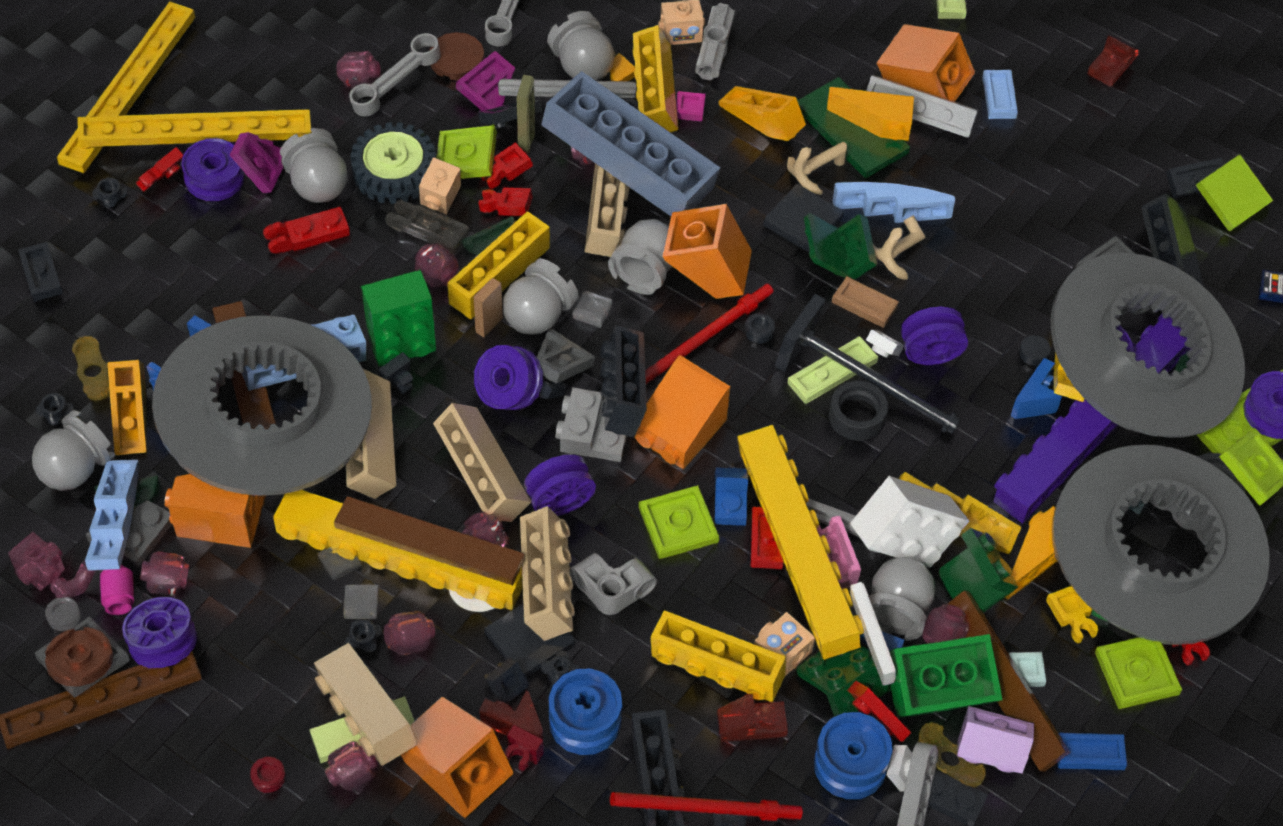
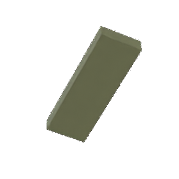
[517,75,535,154]

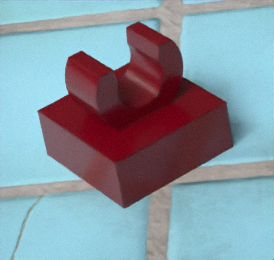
[504,725,544,771]

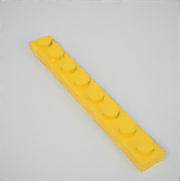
[57,1,195,173]
[78,110,311,147]

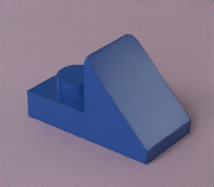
[1011,358,1062,419]
[714,468,748,525]

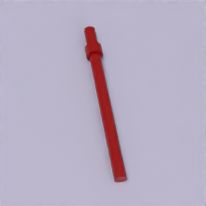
[645,283,774,384]
[610,792,803,821]

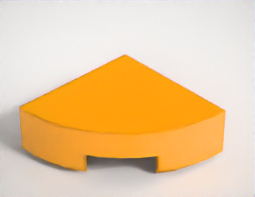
[610,53,636,81]

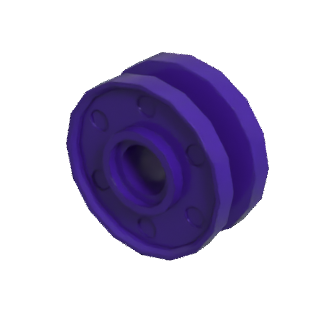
[182,138,245,201]
[901,307,968,365]
[474,345,543,410]
[1243,371,1283,439]
[524,455,596,516]
[122,597,198,668]

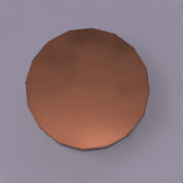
[430,32,484,80]
[45,627,113,687]

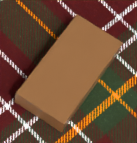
[832,277,899,328]
[474,278,503,337]

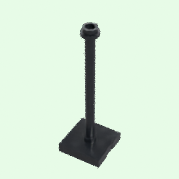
[775,294,961,434]

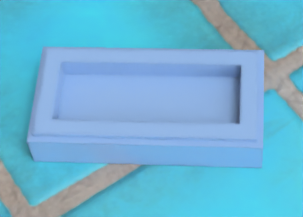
[982,70,1018,119]

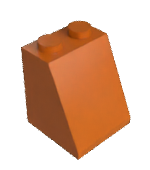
[877,24,975,102]
[662,204,752,299]
[634,355,730,470]
[165,474,266,548]
[401,697,513,818]

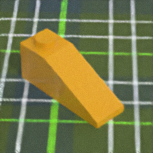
[718,86,806,141]
[827,87,914,141]
[108,360,147,455]
[1006,506,1058,599]

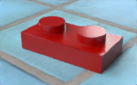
[750,507,783,569]
[847,681,911,742]

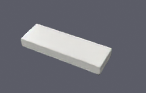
[850,582,896,686]

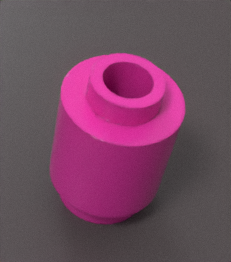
[100,565,135,615]

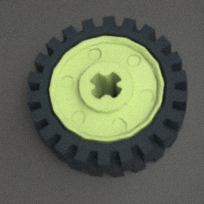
[351,122,436,204]

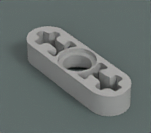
[897,742,938,826]

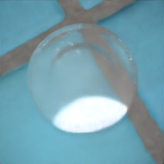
[45,597,80,631]

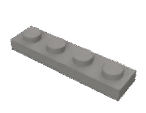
[867,75,979,138]

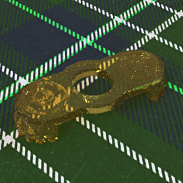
[72,336,110,400]
[918,722,986,788]

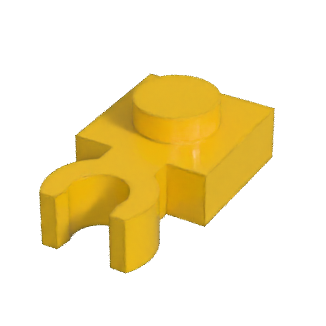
[1046,586,1098,644]

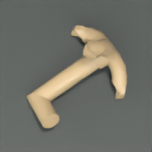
[787,142,847,195]
[873,215,926,280]

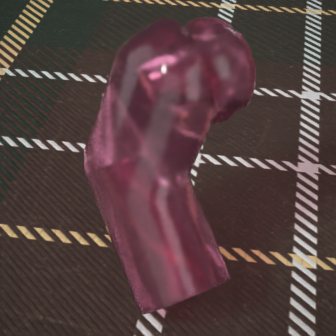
[51,562,96,600]

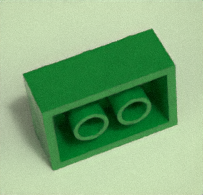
[361,270,436,367]
[889,634,1002,718]

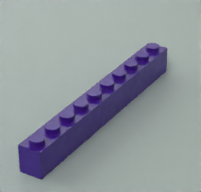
[993,313,1191,524]

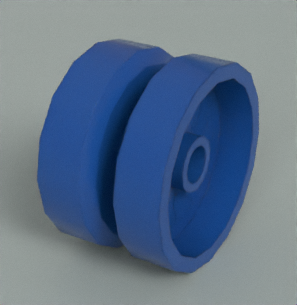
[549,668,622,755]
[814,712,892,799]

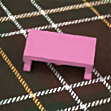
[816,516,861,589]

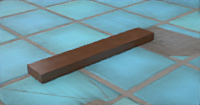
[212,301,276,430]
[334,496,525,586]
[940,590,1070,772]
[0,651,202,749]

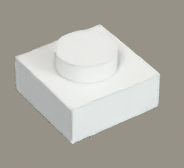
[866,330,904,358]
[887,745,912,791]

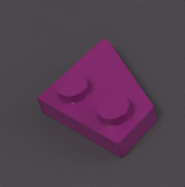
[456,51,515,111]
[230,132,283,193]

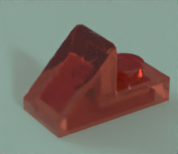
[1088,35,1140,87]
[479,691,543,740]
[717,693,788,742]

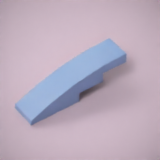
[833,182,955,223]
[85,460,139,570]

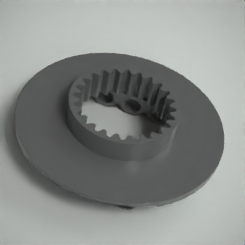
[1051,253,1245,438]
[152,316,372,495]
[1052,445,1269,645]

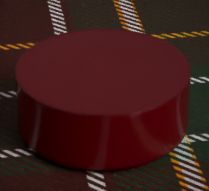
[250,757,286,793]

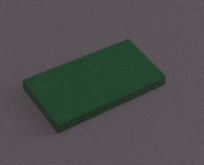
[797,77,910,178]

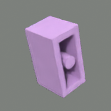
[957,706,1034,774]

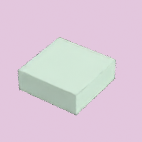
[1009,652,1046,687]

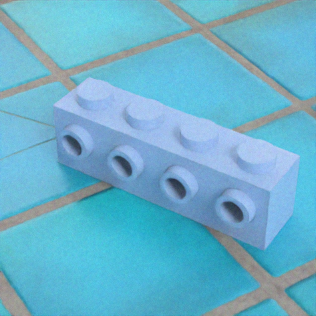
[242,315,366,391]

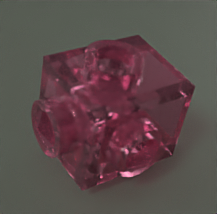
[8,532,65,591]

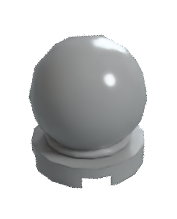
[547,11,615,81]
[280,128,348,203]
[608,219,672,295]
[503,258,579,335]
[32,410,115,491]
[868,557,935,641]

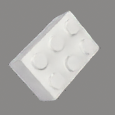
[850,476,969,567]

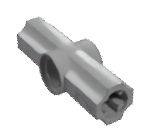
[695,3,735,80]

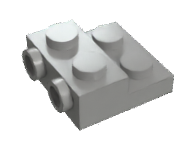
[555,388,627,462]

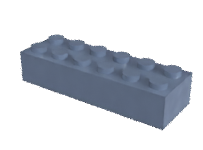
[542,71,720,216]

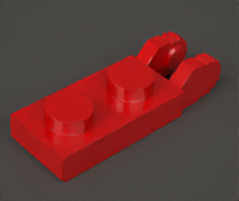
[263,207,350,254]

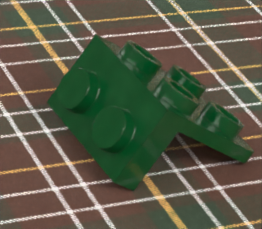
[804,213,877,280]
[939,528,1018,613]
[796,645,891,717]

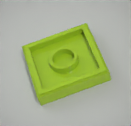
[436,125,497,179]
[1196,154,1273,231]
[1219,428,1283,506]
[639,485,719,559]
[1095,637,1182,709]

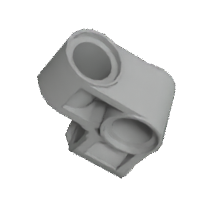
[570,553,657,615]

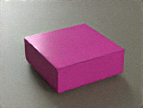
[676,91,705,122]

